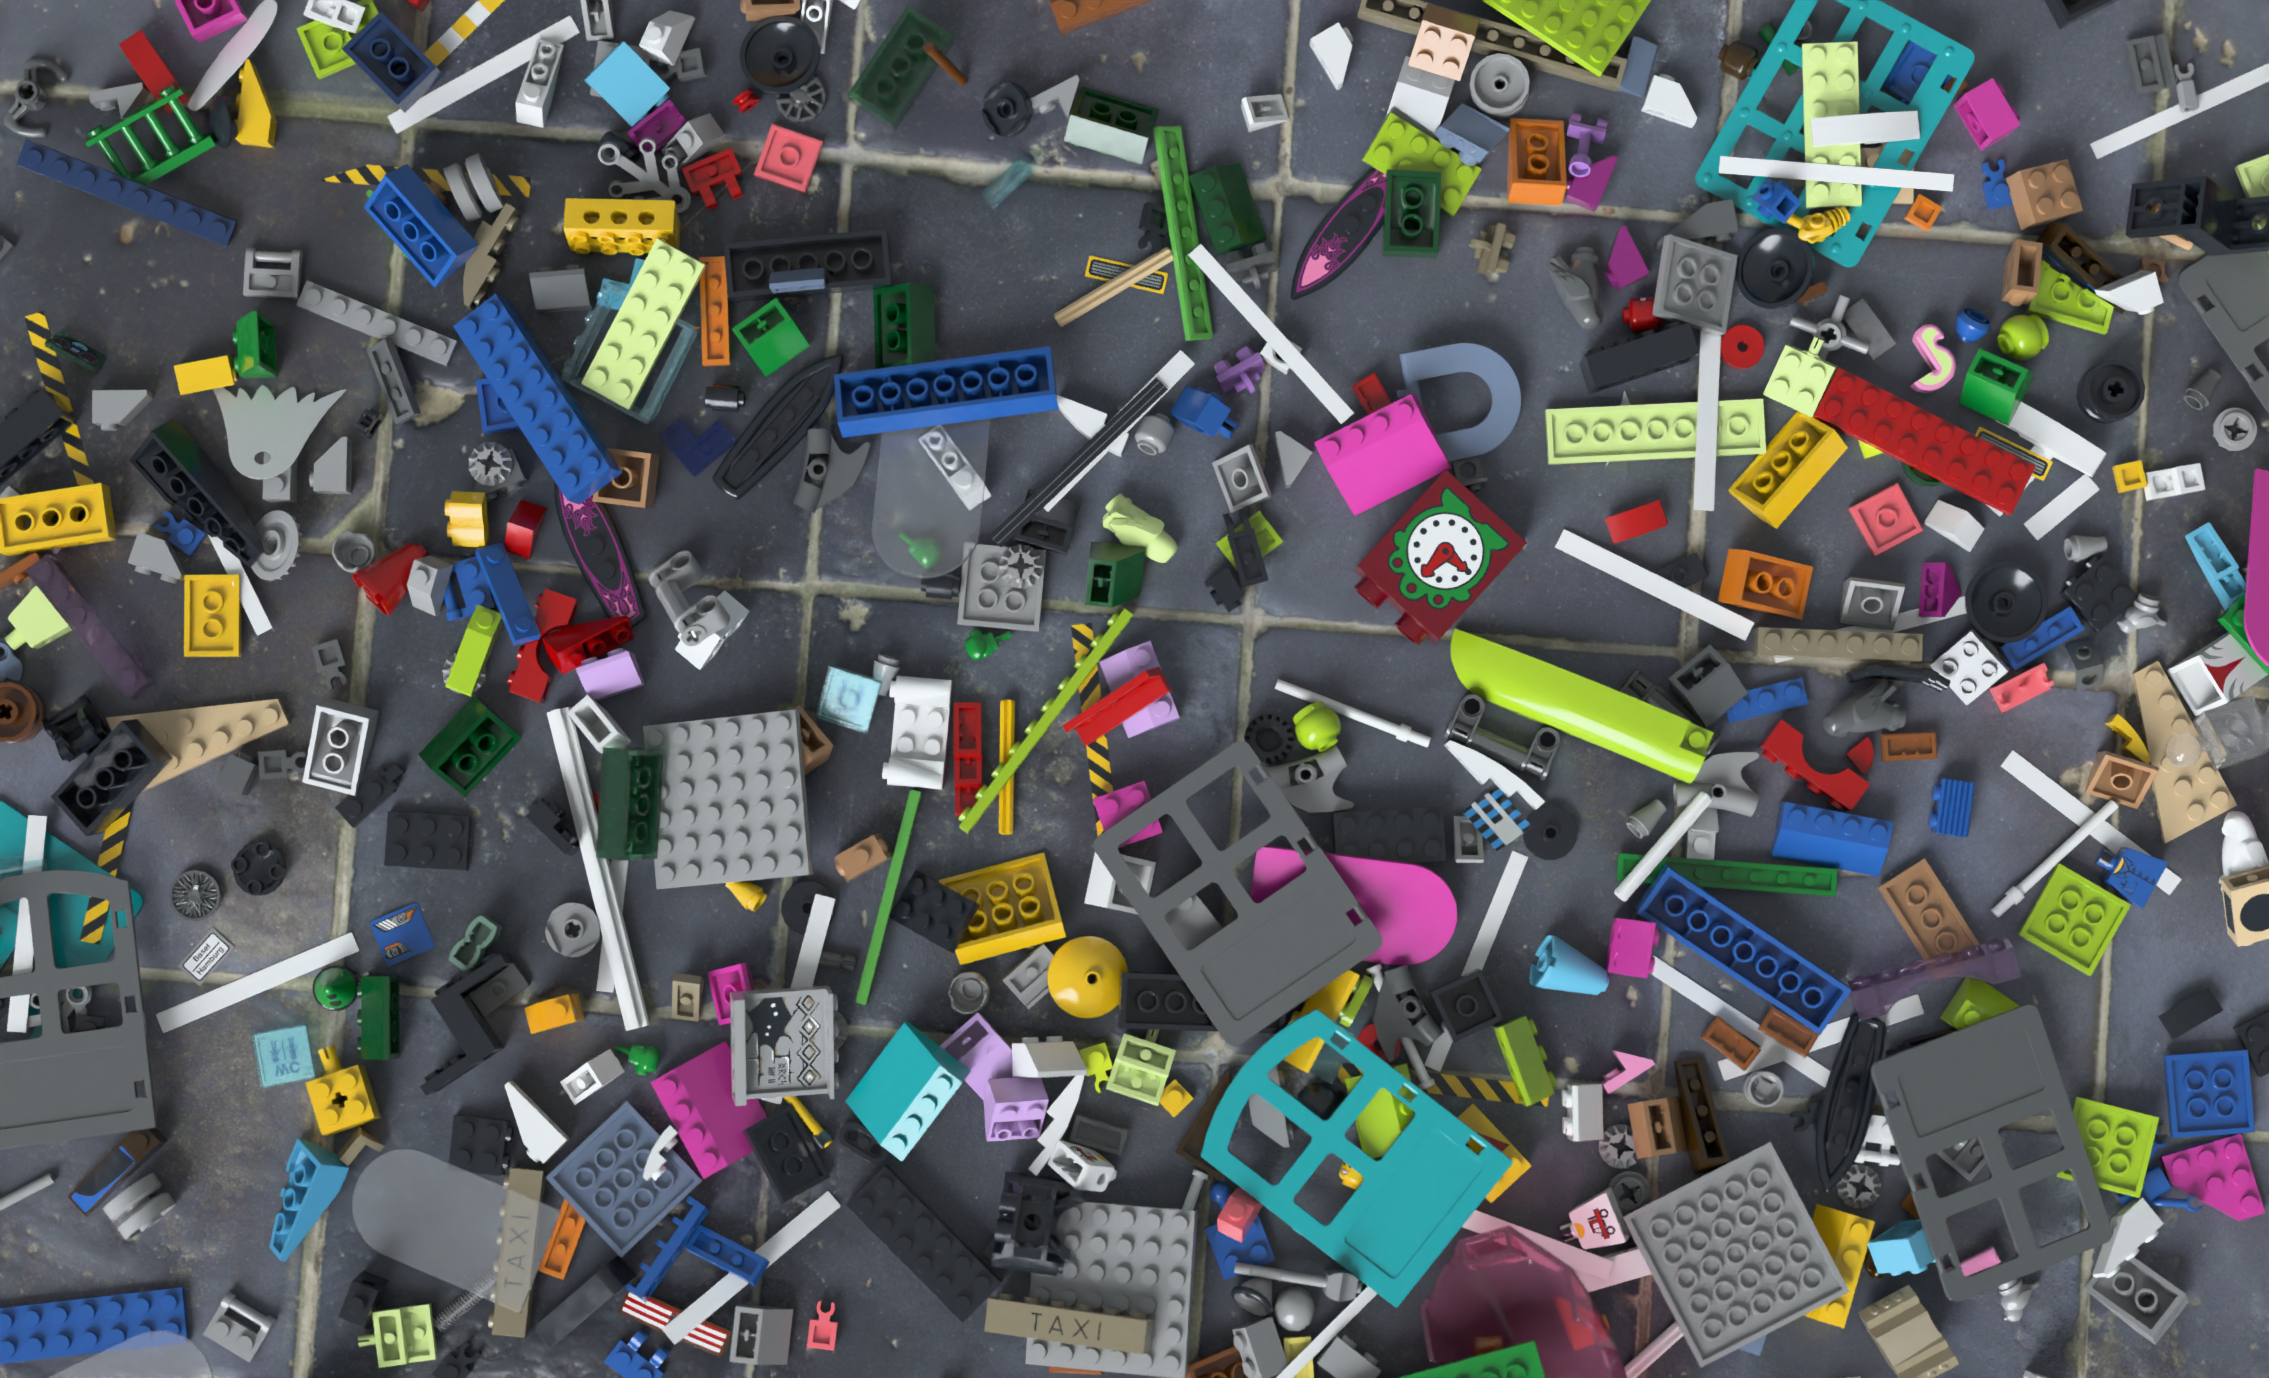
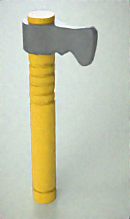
[783,1096,833,1149]

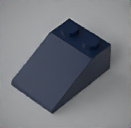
[342,11,443,113]

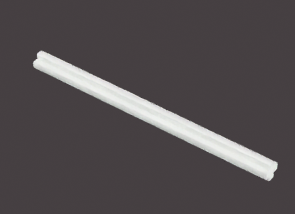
[547,707,650,1031]

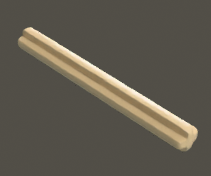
[1054,247,1174,327]

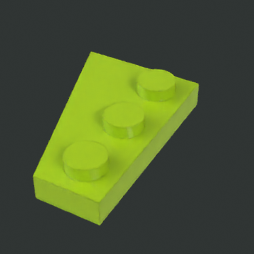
[2026,260,2114,335]

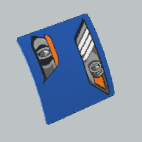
[370,903,435,967]

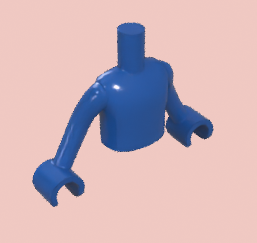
[2117,1131,2203,1213]

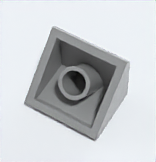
[1212,444,1272,513]
[1839,577,1905,630]

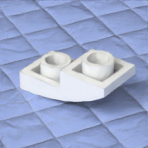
[643,1125,678,1181]

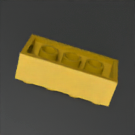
[1728,411,1848,529]
[1283,970,1360,1073]
[1803,1203,1875,1328]

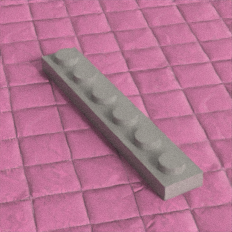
[296,281,459,367]

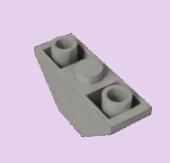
[1248,1065,1294,1148]

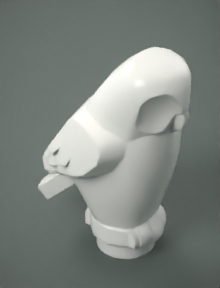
[2219,811,2269,891]

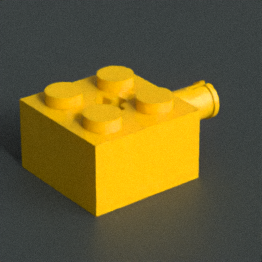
[306,1045,381,1136]

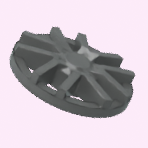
[775,76,826,123]

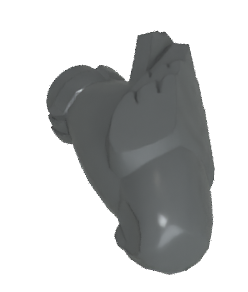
[1546,247,1604,329]
[1823,678,1906,737]

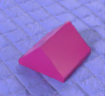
[707,962,755,1025]

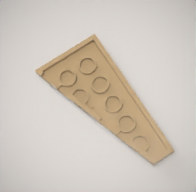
[2132,661,2237,844]
[106,699,291,792]

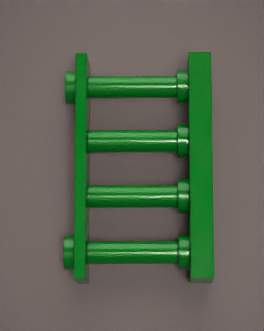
[85,84,216,185]

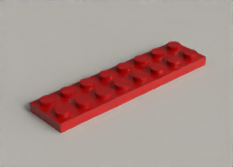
[1813,368,2036,516]

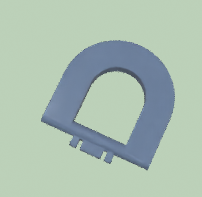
[1396,342,1521,461]

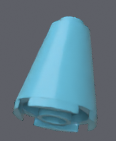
[1529,935,1609,995]

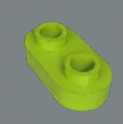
[1339,974,1374,1028]

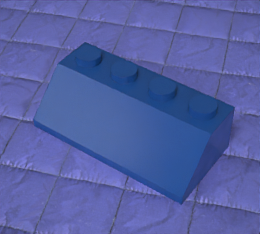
[364,164,479,288]
[1770,802,1893,877]

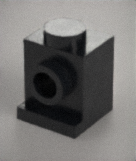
[1204,568,1244,613]

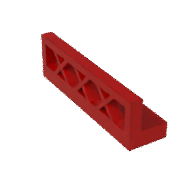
[1062,667,1173,746]

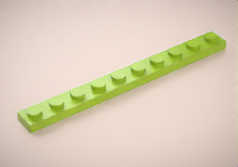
[958,608,1133,834]

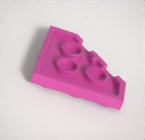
[2159,1133,2265,1221]

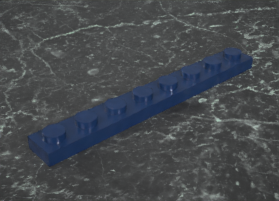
[16,139,237,247]

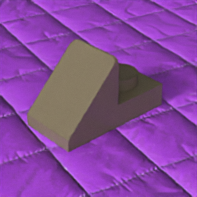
[672,973,705,1022]

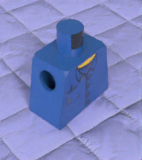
[2095,847,2168,909]

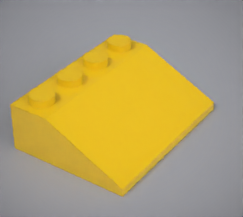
[939,852,1066,965]

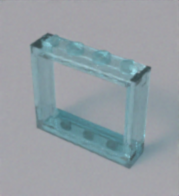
[561,282,700,424]

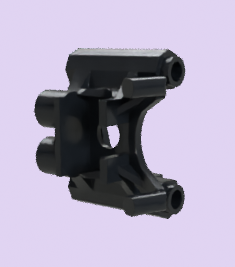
[991,1171,1086,1276]

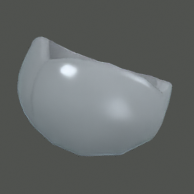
[332,530,376,573]
[948,971,990,1015]
[1273,1286,1315,1332]

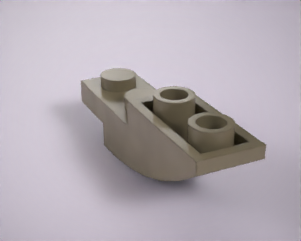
[463,203,519,311]

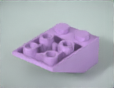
[940,1012,1015,1101]

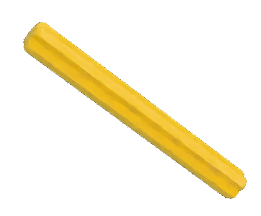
[998,699,1015,835]

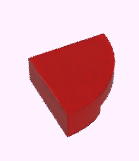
[1845,737,1874,775]

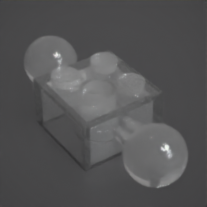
[2166,695,2269,771]

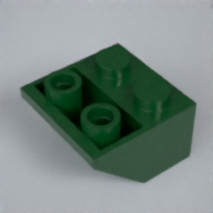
[1084,542,1146,608]

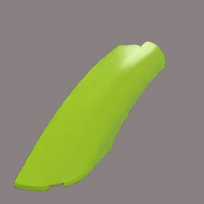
[1450,628,1714,784]

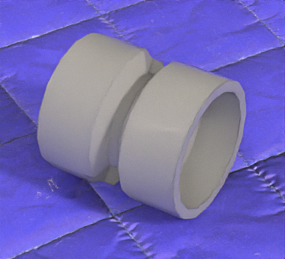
[1742,1070,1784,1108]

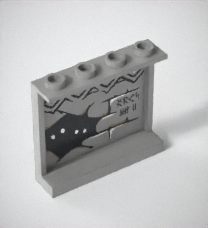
[730,986,839,1106]

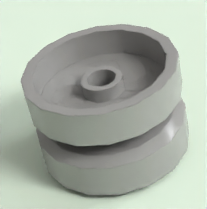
[1470,53,1530,120]
[443,153,504,223]
[103,1173,176,1241]

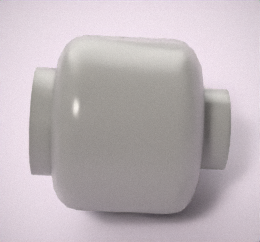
[1135,413,1175,455]

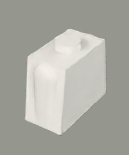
[567,694,631,759]

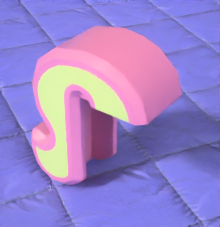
[1910,324,1957,394]

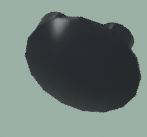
[209,94,238,149]
[231,841,286,896]
[1297,1082,1346,1120]

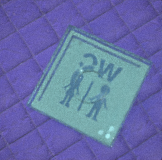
[815,665,883,734]
[251,1024,317,1088]

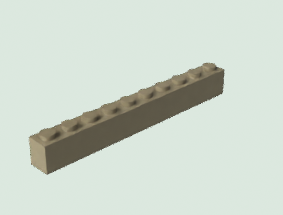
[1357,0,1628,92]

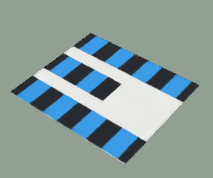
[1462,787,1532,852]

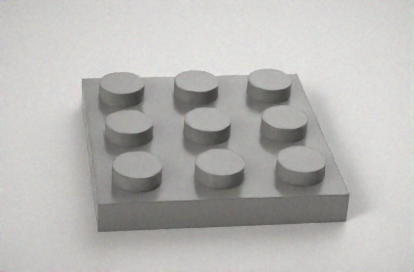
[1652,235,1738,335]
[957,543,1046,632]

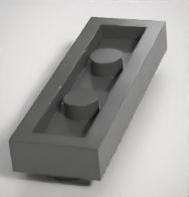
[366,338,421,424]

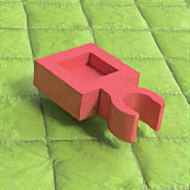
[807,1300,838,1351]

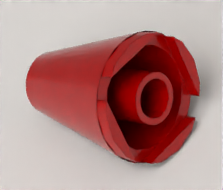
[352,542,429,616]

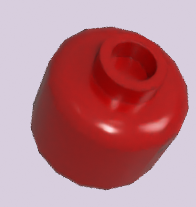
[1622,297,1662,333]

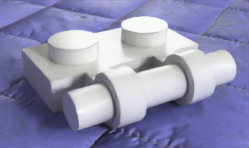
[1854,1115,1900,1167]

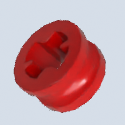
[733,88,760,114]

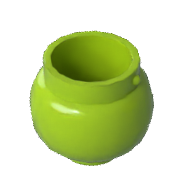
[1997,314,2049,361]
[1293,701,1341,752]

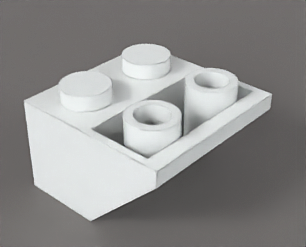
[1562,1083,1603,1141]

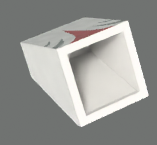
[2166,632,2268,716]

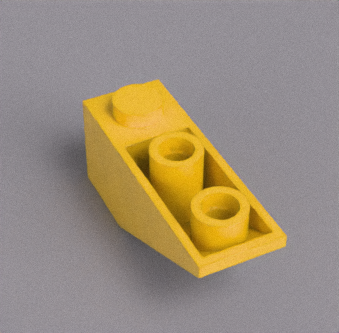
[234,59,277,148]

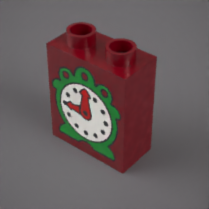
[1354,469,1527,646]

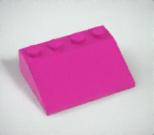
[1314,394,1452,516]
[650,1041,768,1179]

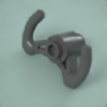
[4,58,69,138]

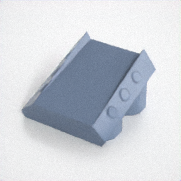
[1433,102,1510,166]

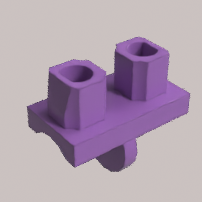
[1214,346,1266,394]

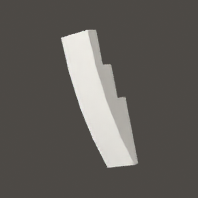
[1810,111,1920,147]
[1995,402,2107,477]
[1444,740,1545,810]
[1028,1075,1085,1176]

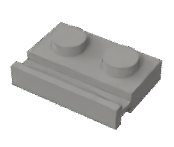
[1002,943,1053,1010]

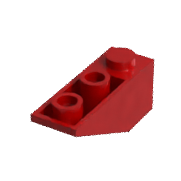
[542,615,634,675]

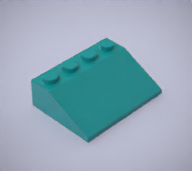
[845,1021,971,1161]

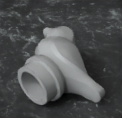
[2117,593,2167,634]
[1998,1278,2040,1322]

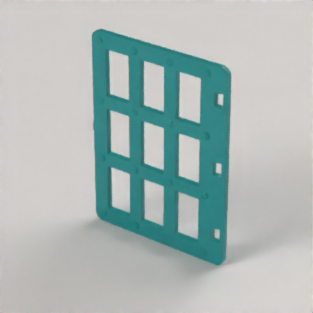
[1695,0,1975,268]

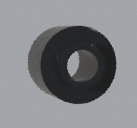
[705,384,746,413]
[921,570,961,600]

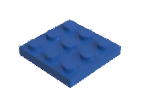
[2163,1049,2255,1138]

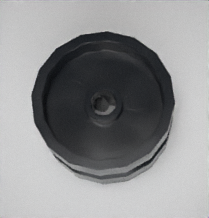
[2076,360,2145,424]

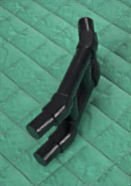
[1846,663,1951,692]

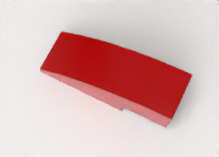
[118,29,190,115]

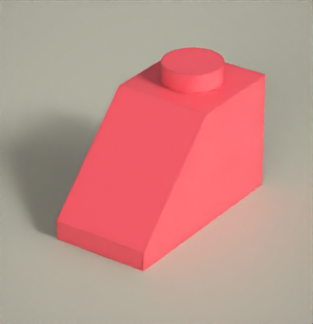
[1217,1187,1263,1243]

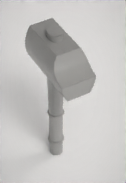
[1234,1262,1362,1302]

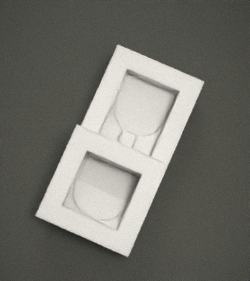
[303,0,365,34]
[2144,463,2206,501]

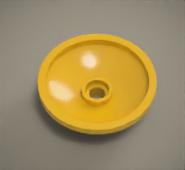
[1047,936,1128,1018]

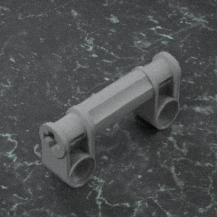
[648,550,730,646]

